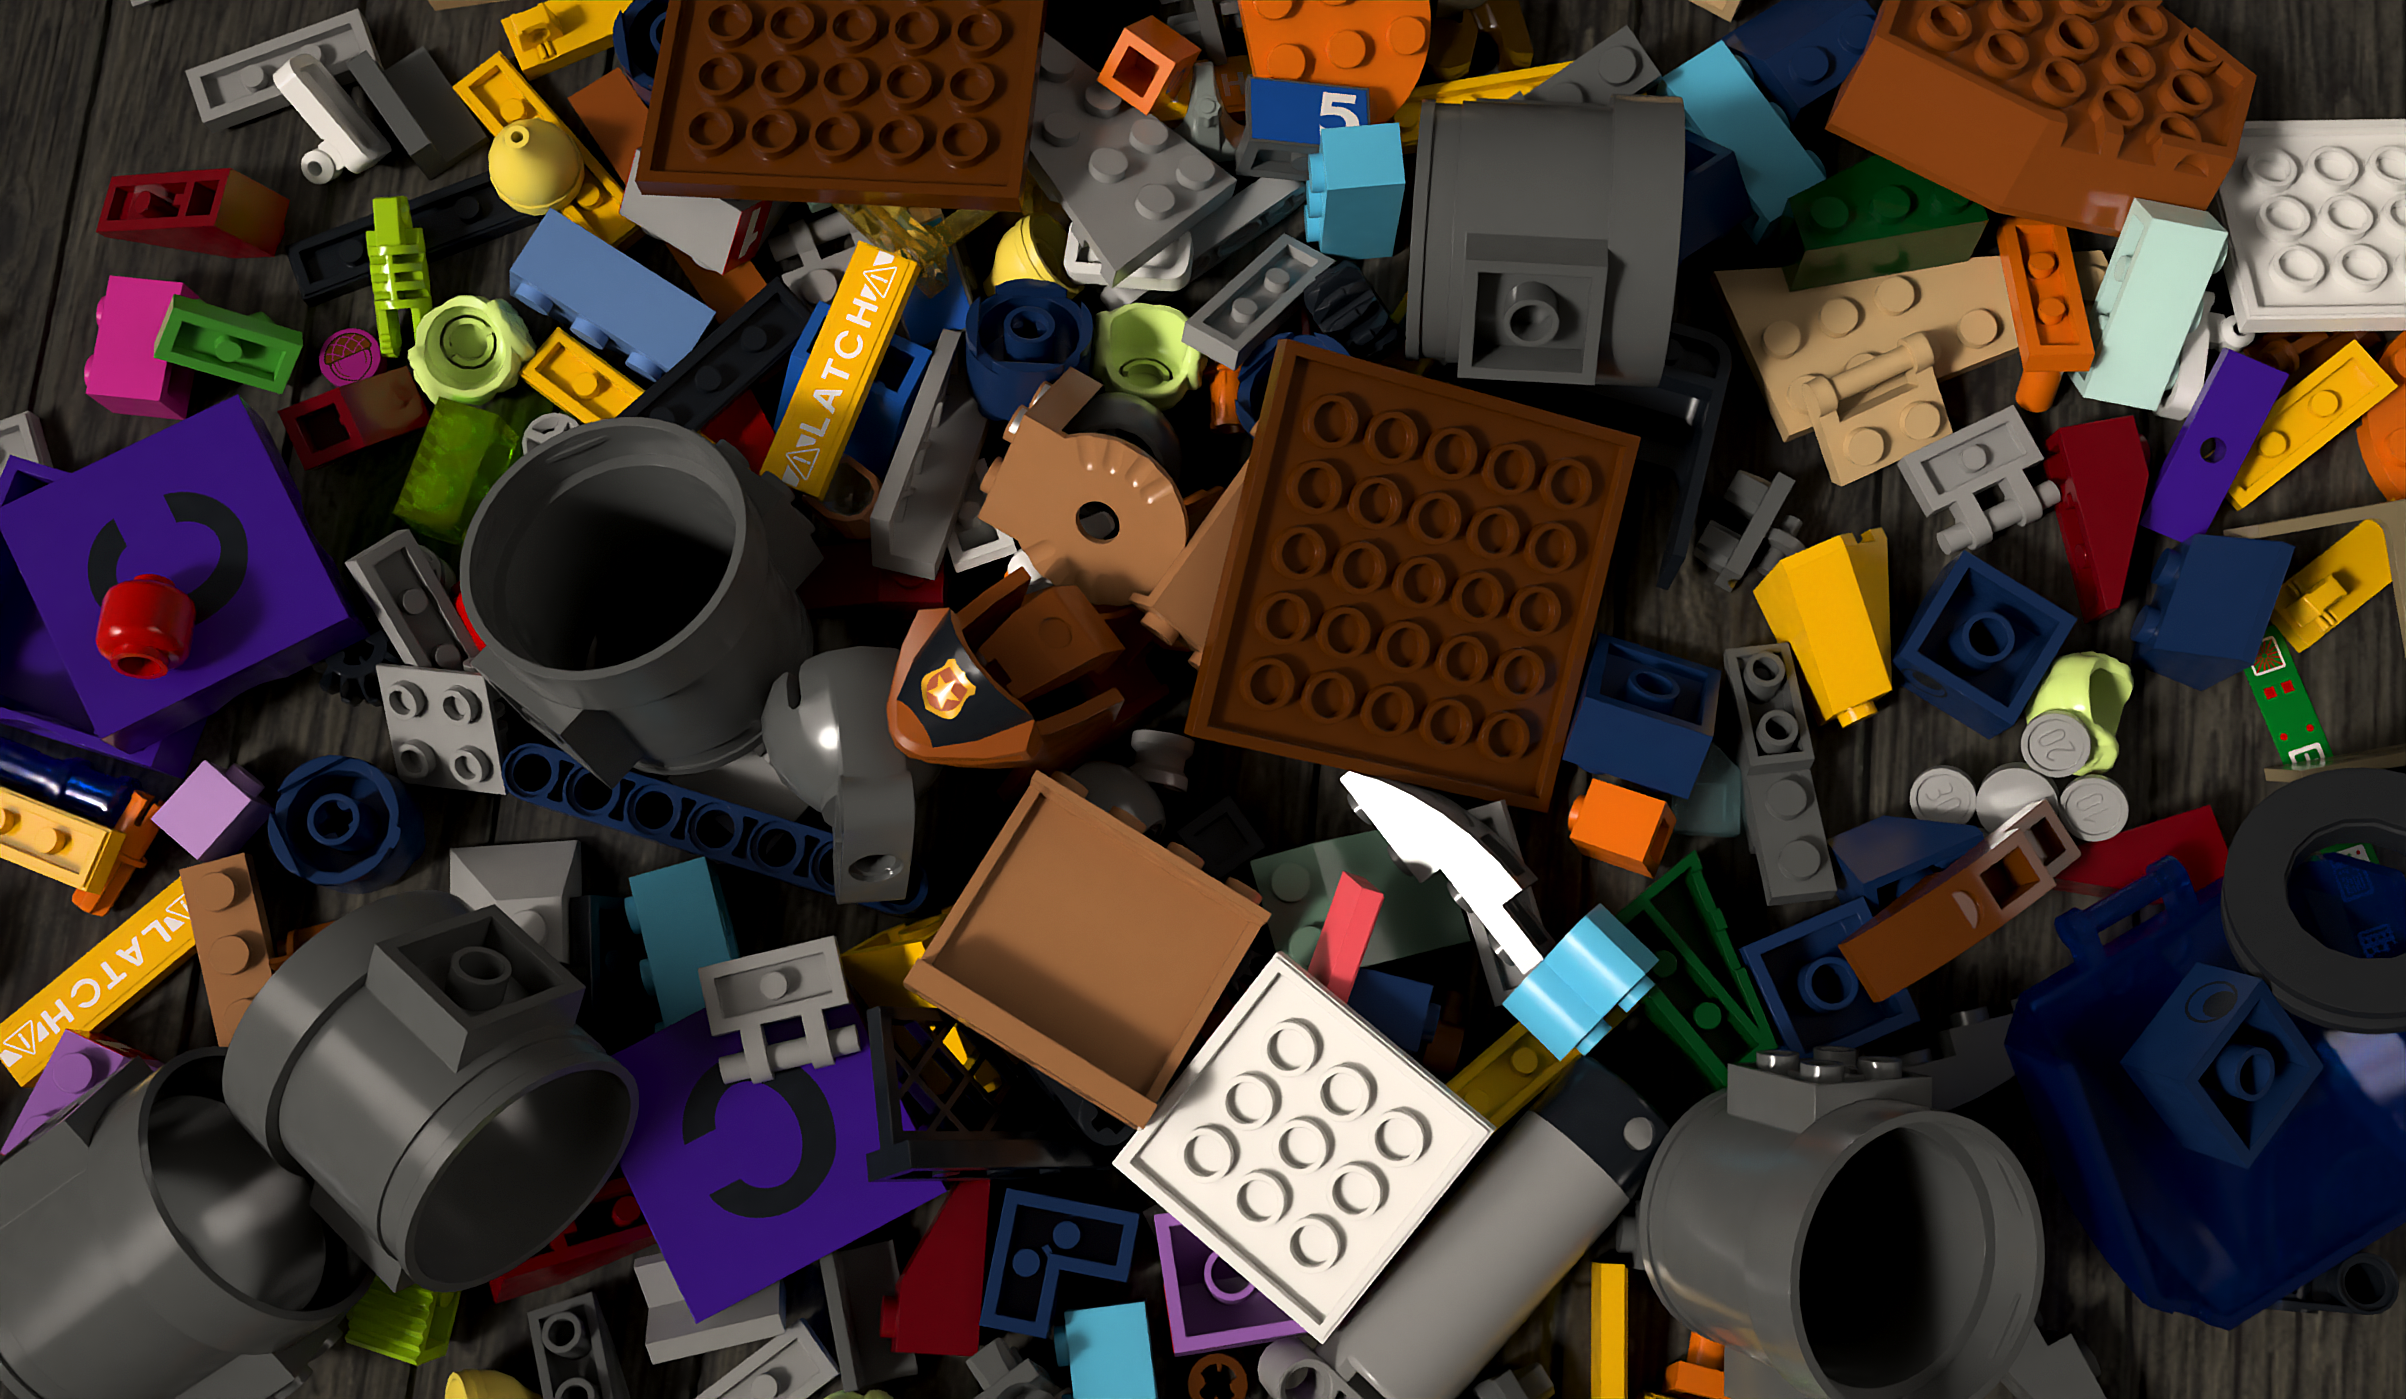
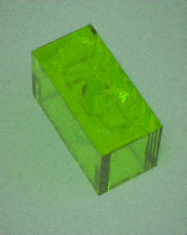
[393,396,519,547]

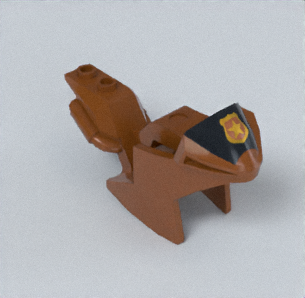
[886,486,1228,803]

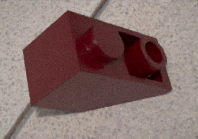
[277,366,434,471]

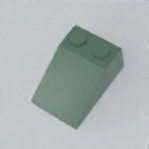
[1249,829,1471,971]

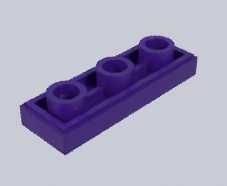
[2138,347,2289,543]

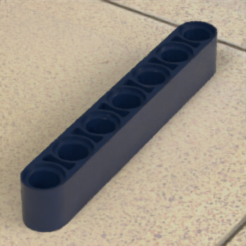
[501,743,937,919]

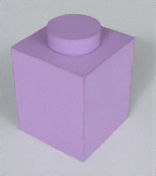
[151,760,275,863]

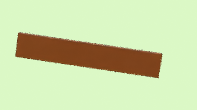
[567,67,792,391]

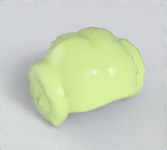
[408,295,537,410]
[1090,303,1209,412]
[2025,651,2134,776]

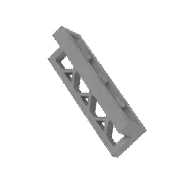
[870,329,992,580]

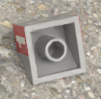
[618,147,792,275]

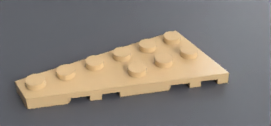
[1709,250,2109,443]

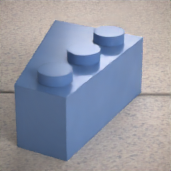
[509,207,716,383]

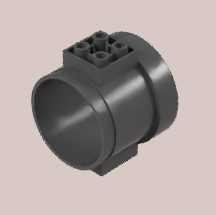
[1405,94,1685,388]
[460,417,825,789]
[222,890,639,1293]
[0,1046,376,1399]
[1639,1046,2045,1399]

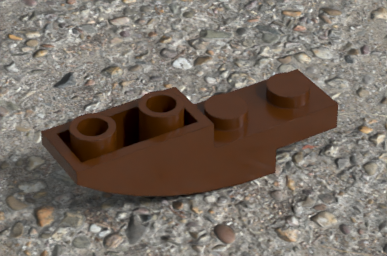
[1837,799,2082,1003]

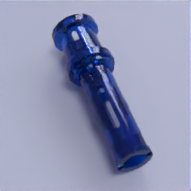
[0,736,143,829]

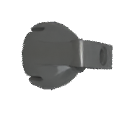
[761,646,945,904]

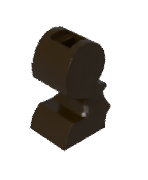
[1419,0,1534,85]

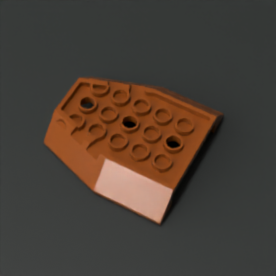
[1825,0,2257,238]

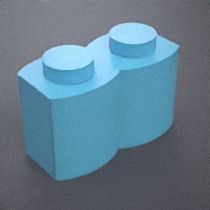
[1502,903,1659,1061]

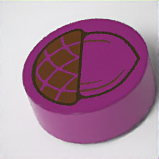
[319,328,388,387]

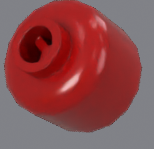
[95,574,197,679]

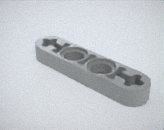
[1100,177,1306,311]

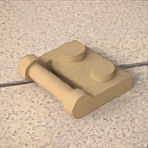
[1802,332,1953,486]

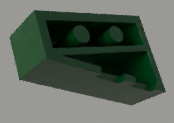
[1773,154,1989,292]
[1613,850,1778,1093]

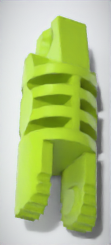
[366,196,433,358]

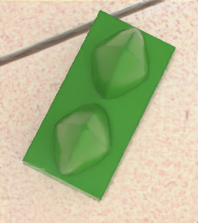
[154,294,303,394]

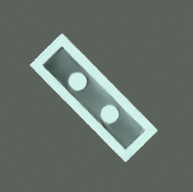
[2067,197,2228,411]

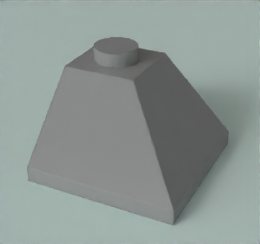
[450,840,582,970]

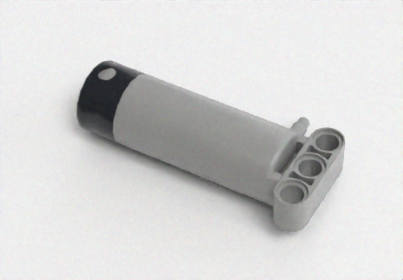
[1257,1054,1672,1399]

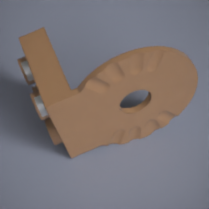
[977,366,1189,606]

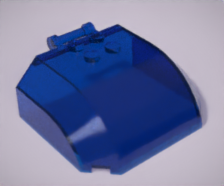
[2004,852,2406,1331]

